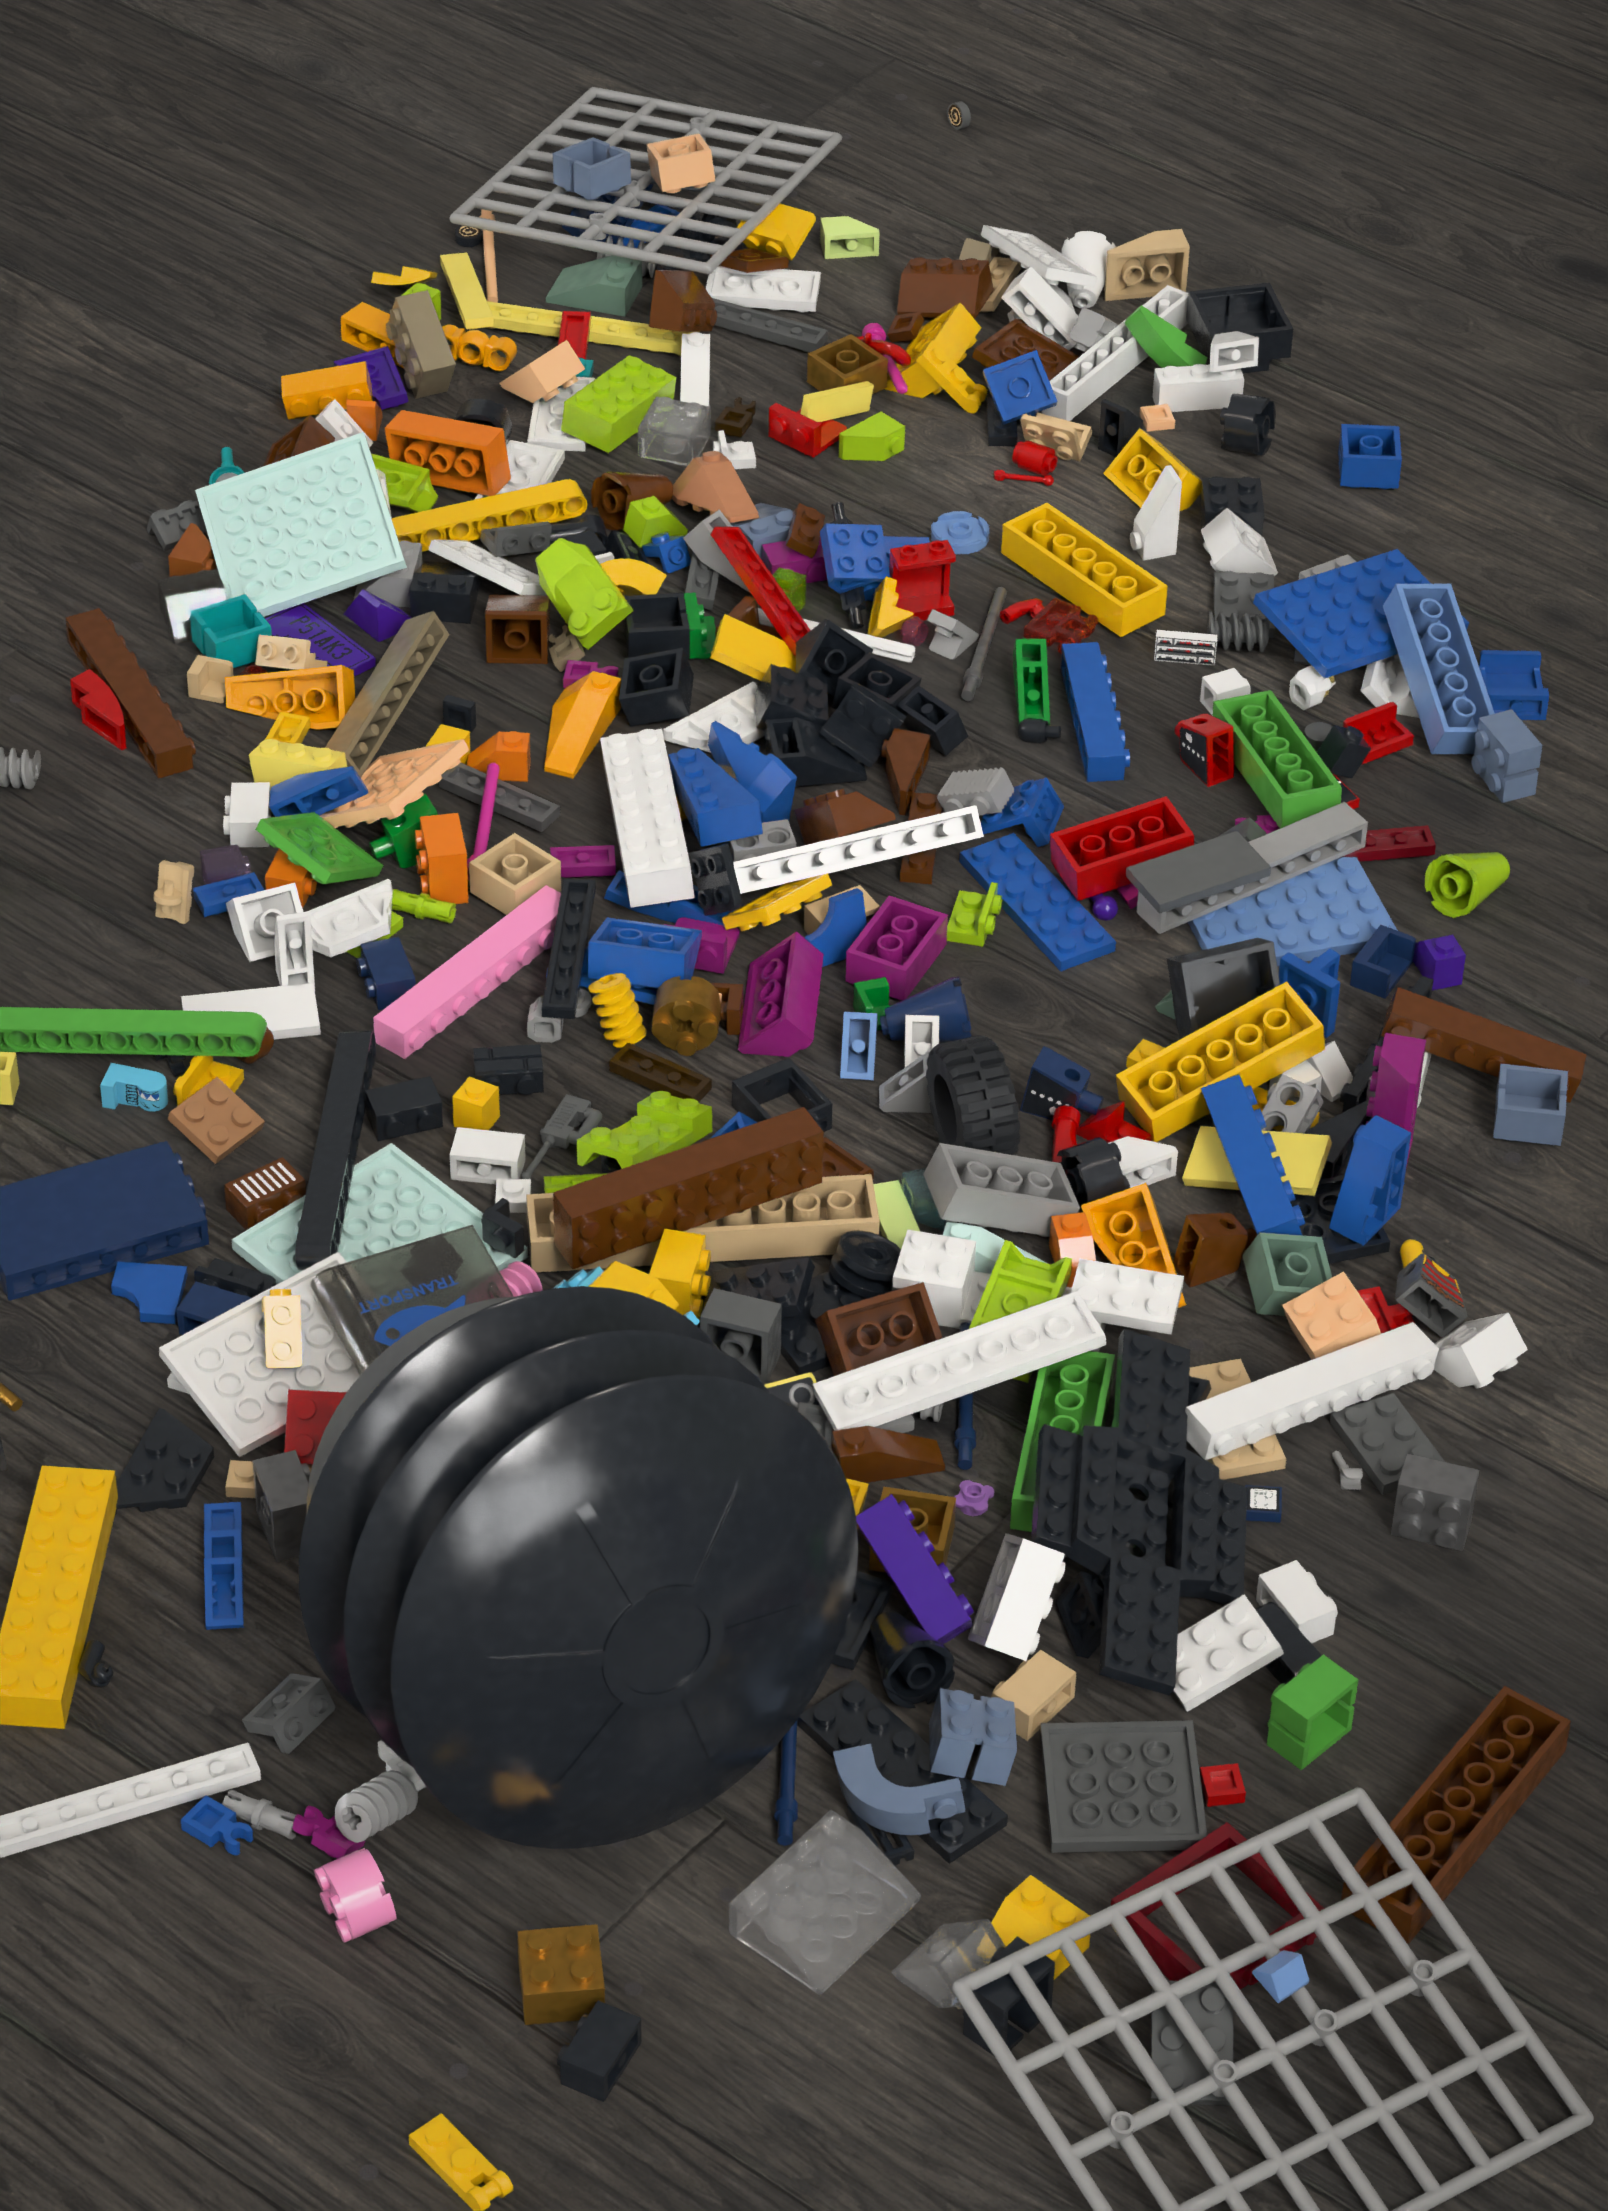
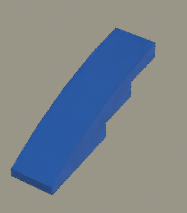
[604,871,735,926]
[204,1502,244,1630]

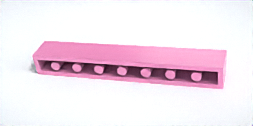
[373,885,561,1059]

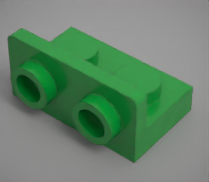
[684,592,716,659]

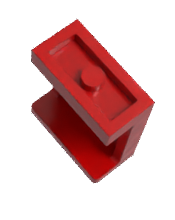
[889,540,956,623]

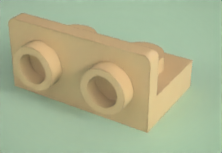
[255,635,328,670]

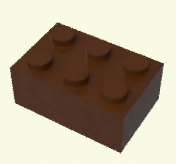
[815,1282,943,1376]

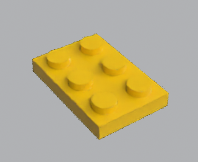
[722,873,832,931]

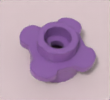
[954,1480,994,1516]

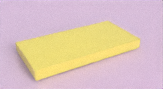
[1182,1126,1332,1196]

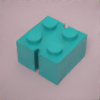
[190,594,272,668]

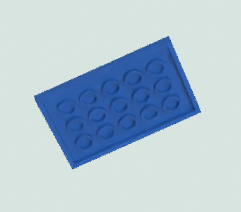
[1253,549,1469,678]

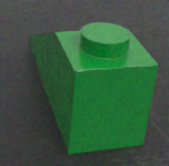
[1013,639,1050,725]

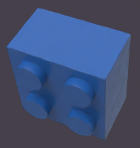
[1338,424,1402,489]

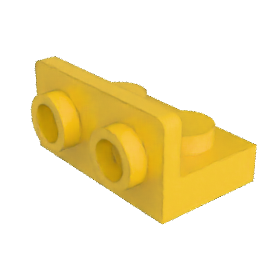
[174,1056,244,1106]

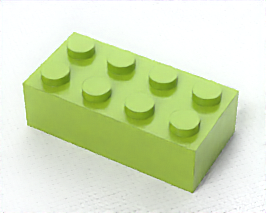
[561,355,676,453]

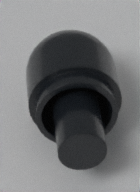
[1017,718,1061,744]

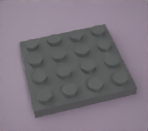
[1040,1720,1207,1853]

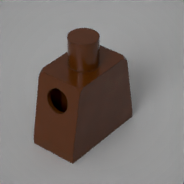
[1173,1213,1257,1288]

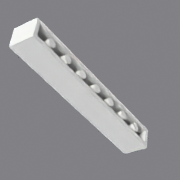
[1042,285,1188,421]
[733,806,984,894]
[1185,1322,1439,1460]

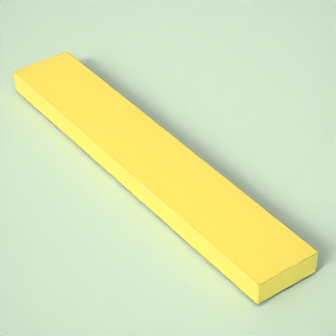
[440,252,494,330]

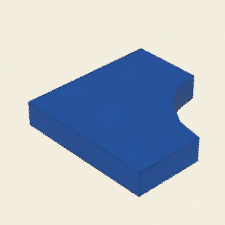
[805,888,867,967]
[111,1261,188,1324]

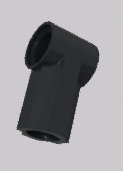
[550,515,608,548]

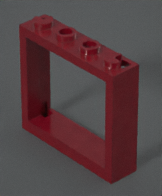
[1110,1822,1325,1990]

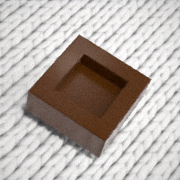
[887,312,924,342]

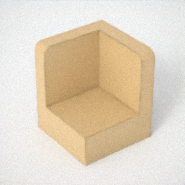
[187,655,234,703]

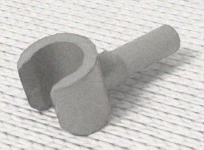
[1332,1451,1363,1490]

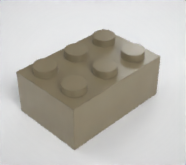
[386,290,456,399]

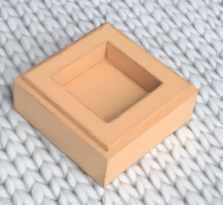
[1140,404,1175,432]

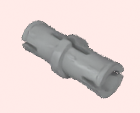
[222,1789,297,1840]

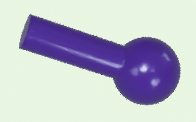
[1090,893,1118,920]

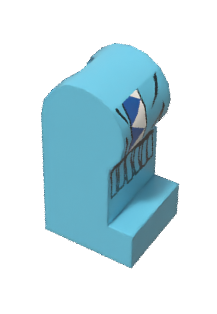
[100,1063,168,1111]

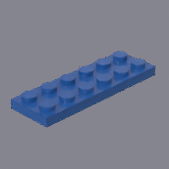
[959,833,1116,972]

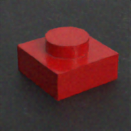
[1200,1763,1246,1807]

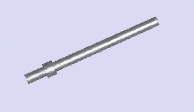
[961,587,1007,701]

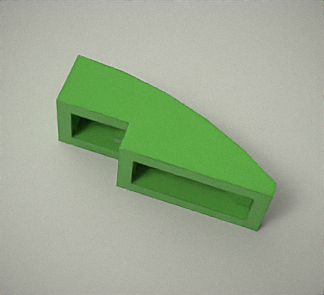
[1125,305,1208,368]

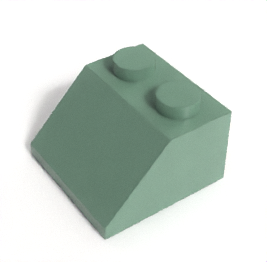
[1243,1232,1332,1316]

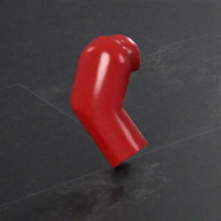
[1000,598,1046,624]

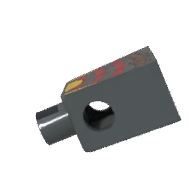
[1395,1254,1468,1338]

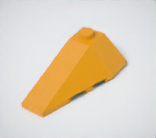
[1081,1183,1186,1308]

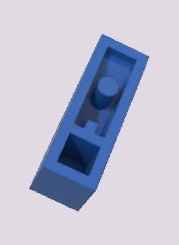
[269,766,368,817]

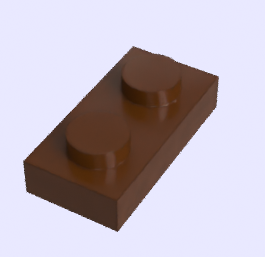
[785,503,825,558]

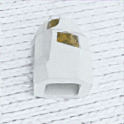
[1289,665,1336,711]

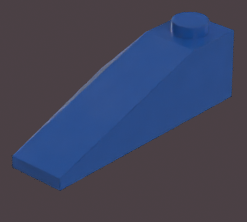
[708,721,797,823]

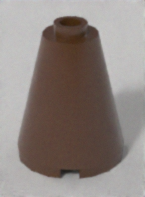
[591,471,673,530]

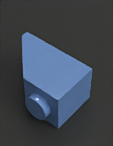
[840,1012,878,1080]

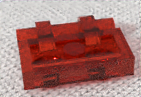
[1024,598,1098,654]

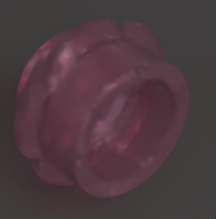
[901,616,928,646]

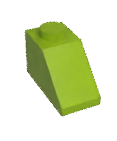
[839,411,905,461]
[623,496,688,548]

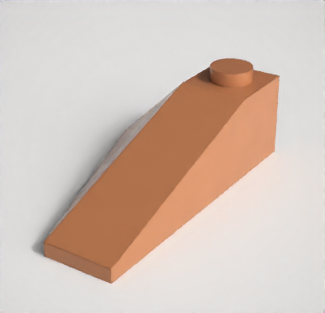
[672,451,759,523]

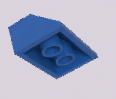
[588,917,702,989]

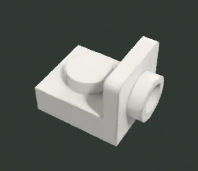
[713,430,756,469]

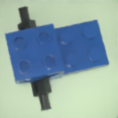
[820,502,930,629]

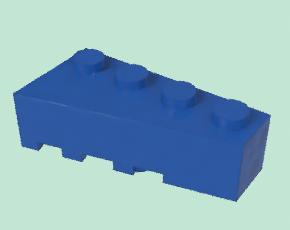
[668,748,763,847]

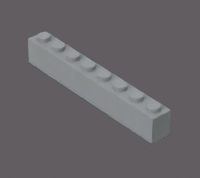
[1137,802,1368,934]

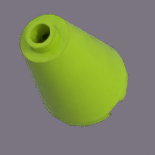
[1425,852,1510,918]

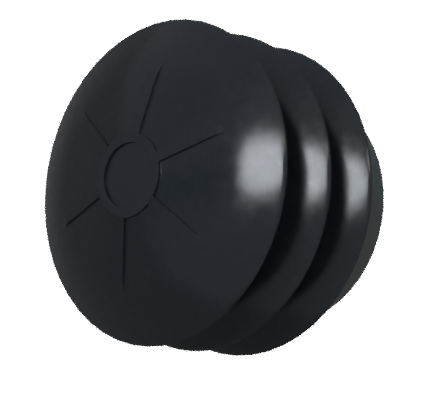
[299,1286,858,1849]

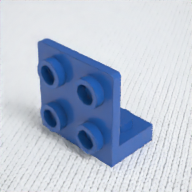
[981,777,1064,847]

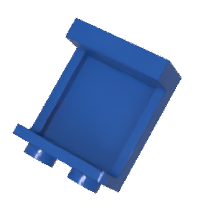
[1479,650,1549,720]

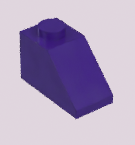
[1413,934,1466,991]

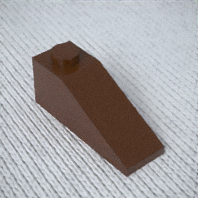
[881,728,931,815]
[832,1426,945,1483]

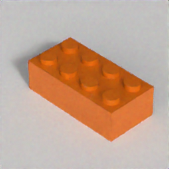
[385,410,511,496]

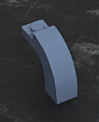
[833,1743,966,1835]

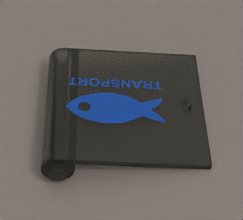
[310,1225,514,1376]

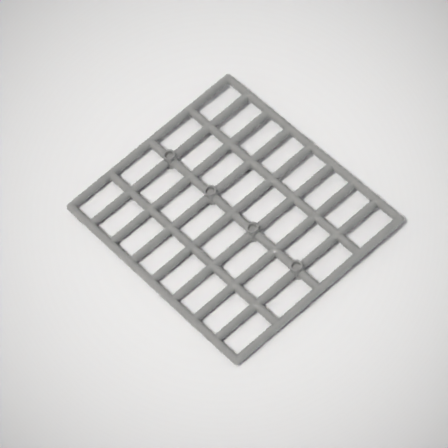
[449,87,842,274]
[952,1787,1594,2211]

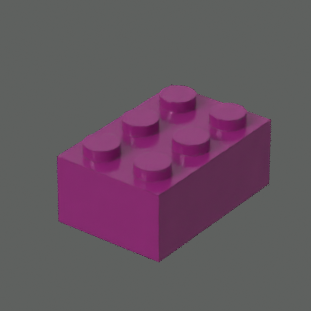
[846,895,948,1000]

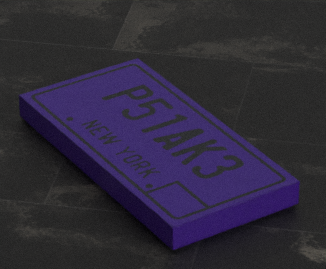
[265,603,376,677]

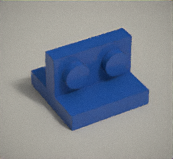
[983,350,1058,425]
[1279,949,1340,1038]

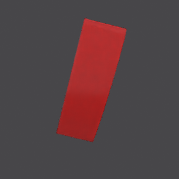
[70,669,127,751]

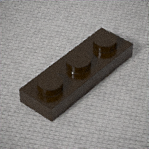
[609,1043,712,1103]

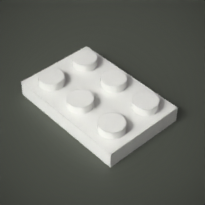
[1173,1594,1284,1712]

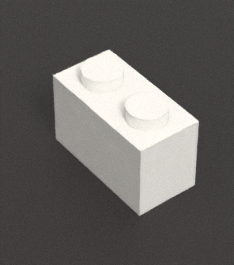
[223,782,271,848]
[450,1127,525,1185]
[1256,1560,1338,1643]

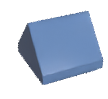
[1252,1950,1309,2003]

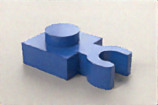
[181,1795,253,1856]

